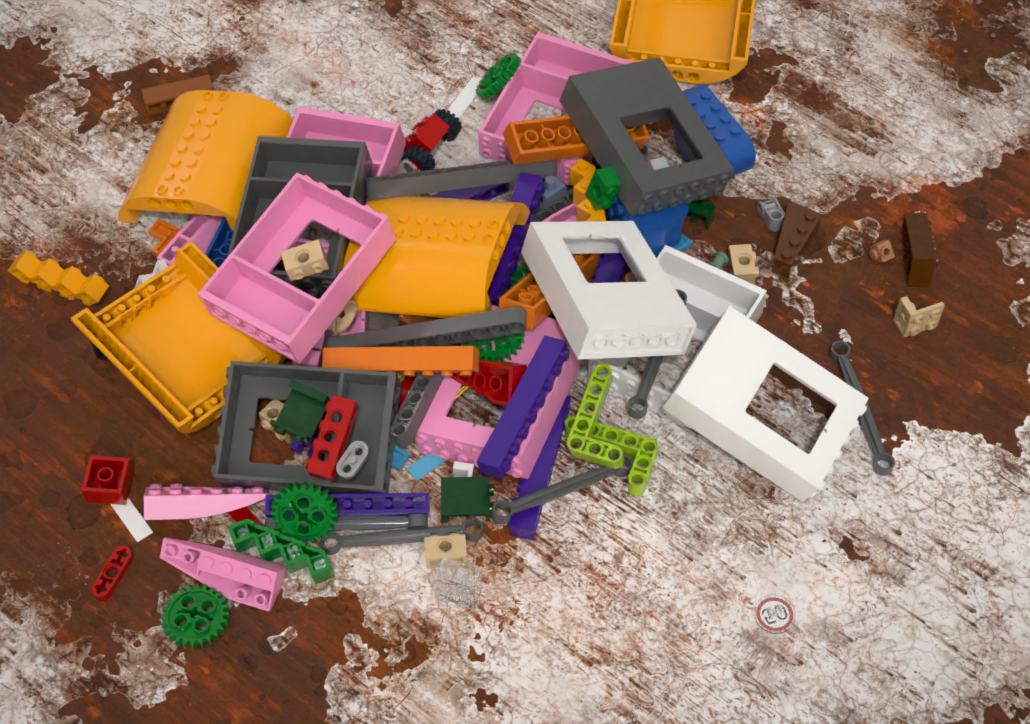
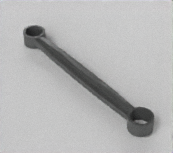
[627,289,687,419]
[829,341,895,476]
[491,454,633,524]
[265,514,428,532]
[320,518,484,555]

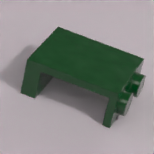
[270,379,330,444]
[441,476,494,523]

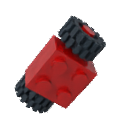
[401,109,462,172]

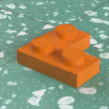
[148,219,181,257]

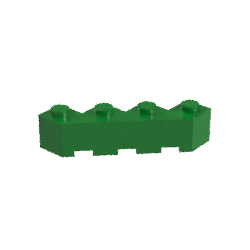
[228,519,335,584]

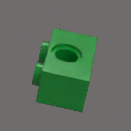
[585,166,622,211]

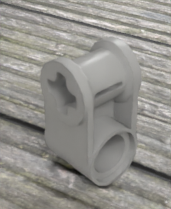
[757,197,785,232]

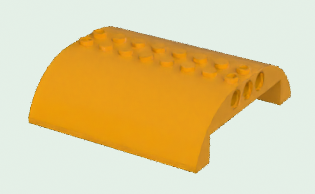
[609,0,756,84]
[118,90,294,231]
[343,196,530,318]
[71,241,287,434]

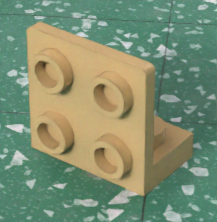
[893,296,945,337]

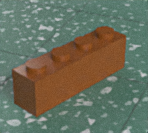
[141,75,213,116]

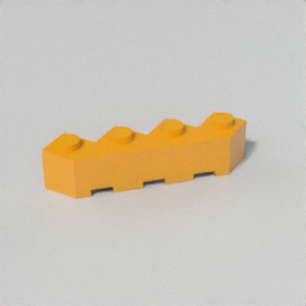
[569,158,606,221]
[7,250,109,306]

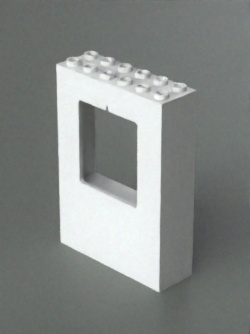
[521,221,697,360]
[588,245,767,428]
[662,305,869,502]

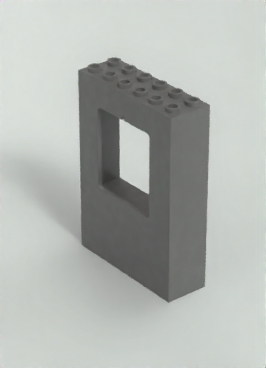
[559,57,735,216]
[227,136,373,297]
[212,361,401,494]

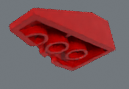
[449,359,527,406]

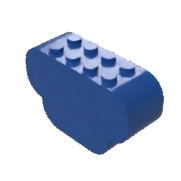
[669,83,756,177]
[605,194,689,258]

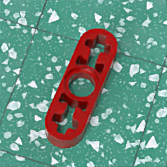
[92,546,133,601]

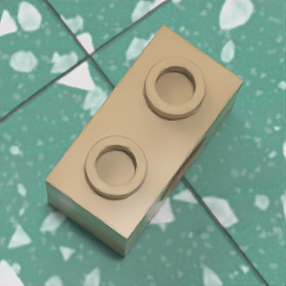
[281,239,329,281]
[728,244,759,285]
[424,533,468,569]

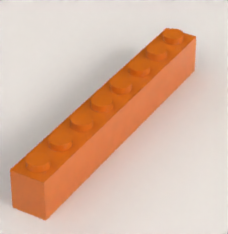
[322,346,479,377]

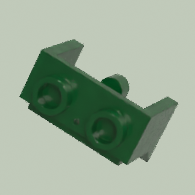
[687,199,716,230]

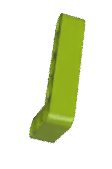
[567,363,625,469]
[565,416,658,496]

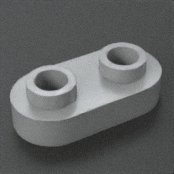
[336,441,369,479]

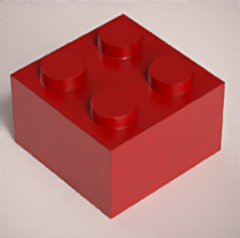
[81,455,134,505]

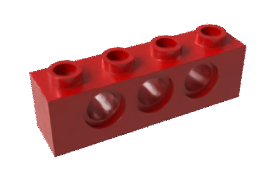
[306,395,359,482]

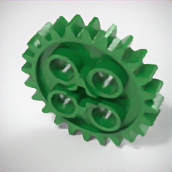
[475,52,521,99]
[462,310,525,361]
[270,480,338,543]
[160,584,230,650]

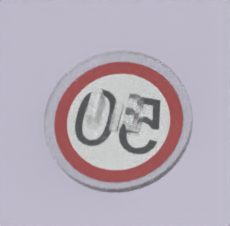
[754,594,796,634]

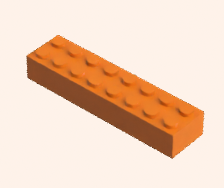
[503,116,650,165]
[499,253,601,330]

